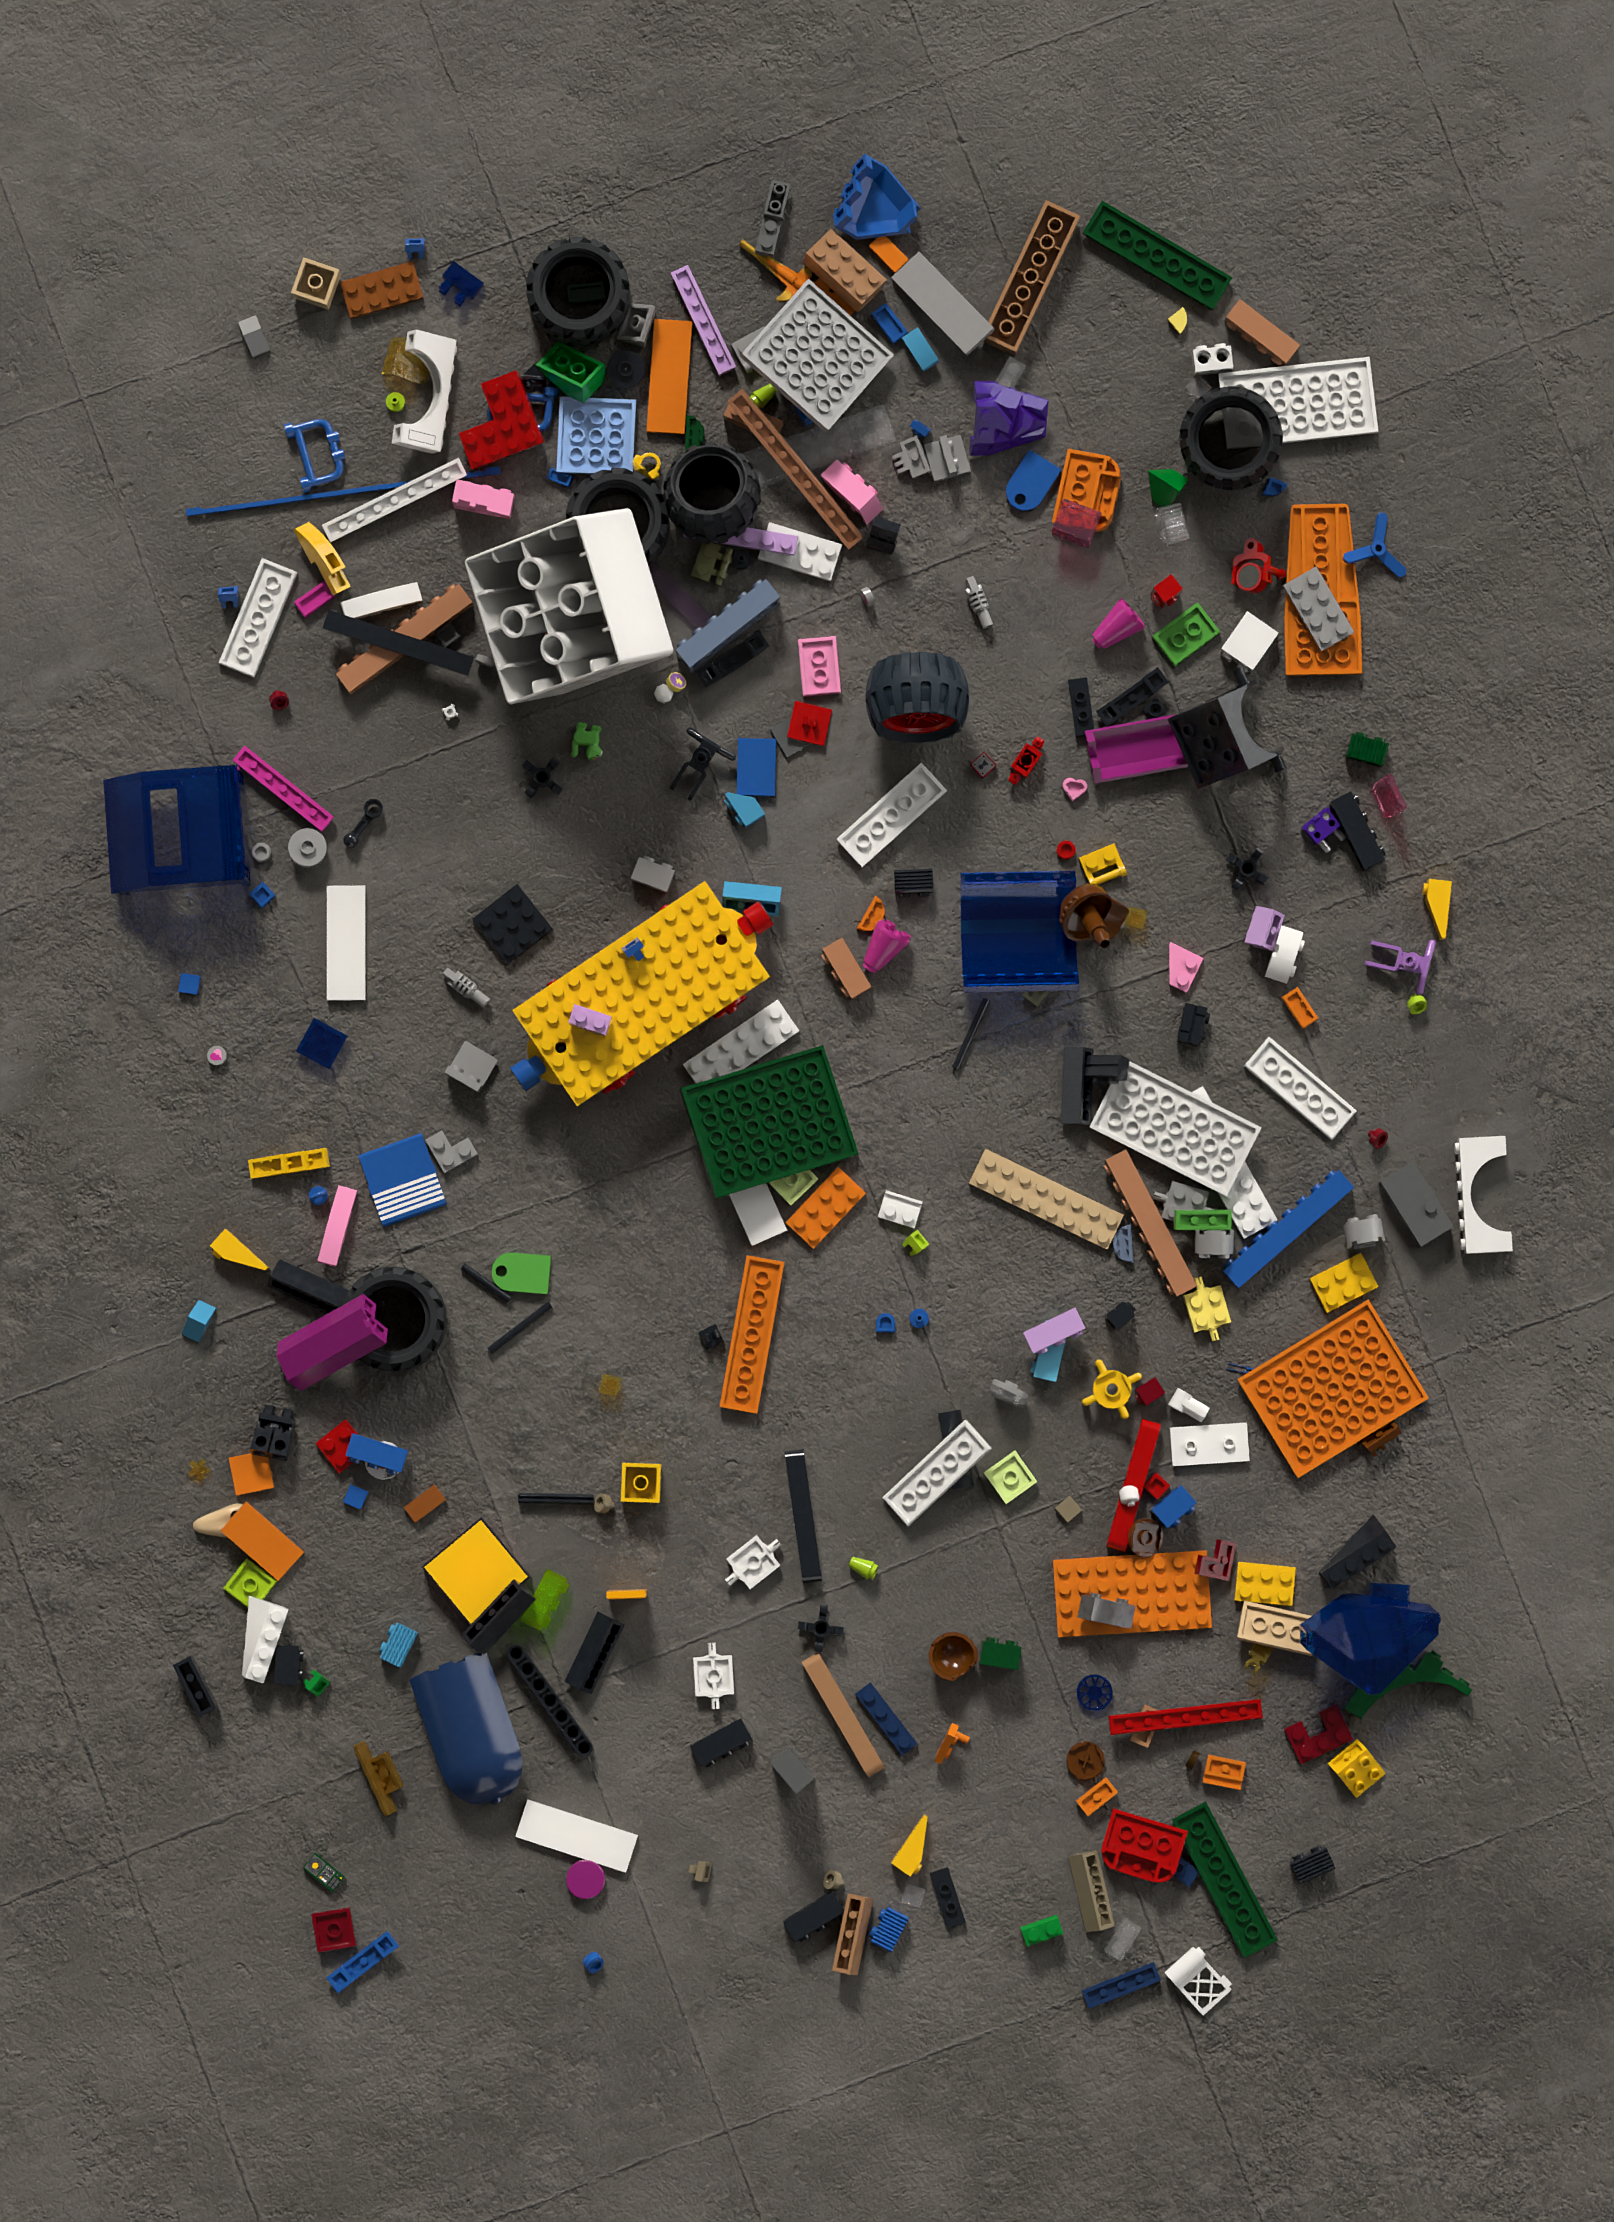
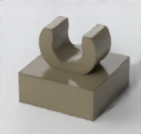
[688,1861,712,1882]

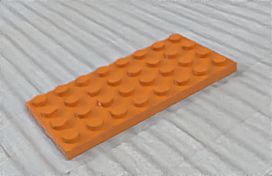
[1053,1550,1212,1637]

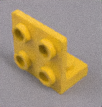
[1328,1739,1385,1798]

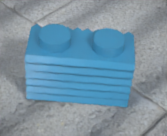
[379,1622,419,1668]

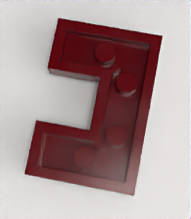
[1284,1704,1353,1764]

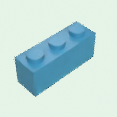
[722,881,782,917]

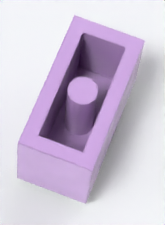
[1245,906,1285,951]
[568,1004,612,1037]

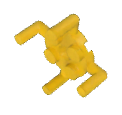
[1081,1359,1142,1419]

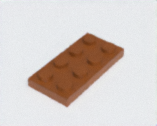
[340,261,424,319]

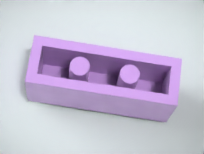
[1023,1308,1085,1355]

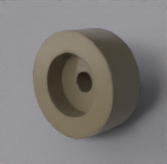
[594,1493,614,1514]
[823,1870,844,1891]

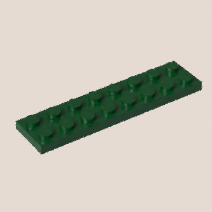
[1082,201,1233,311]
[1171,1801,1278,1958]

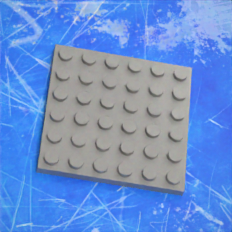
[740,279,894,433]

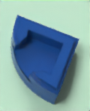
[1263,477,1288,497]

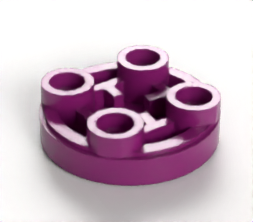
[566,1860,605,1899]

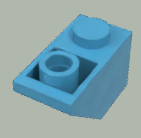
[724,792,765,828]

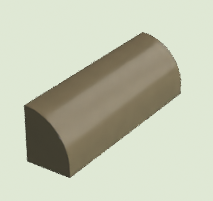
[1068,1850,1115,1932]

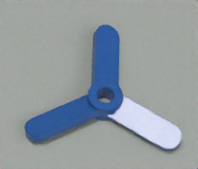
[1343,512,1406,577]

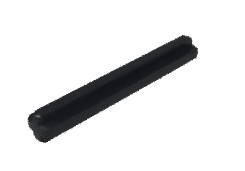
[518,1493,594,1505]

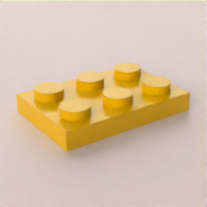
[1309,1253,1378,1313]
[1234,1562,1296,1606]

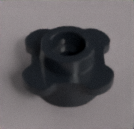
[1144,699,1167,719]

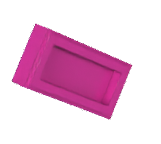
[294,580,336,618]

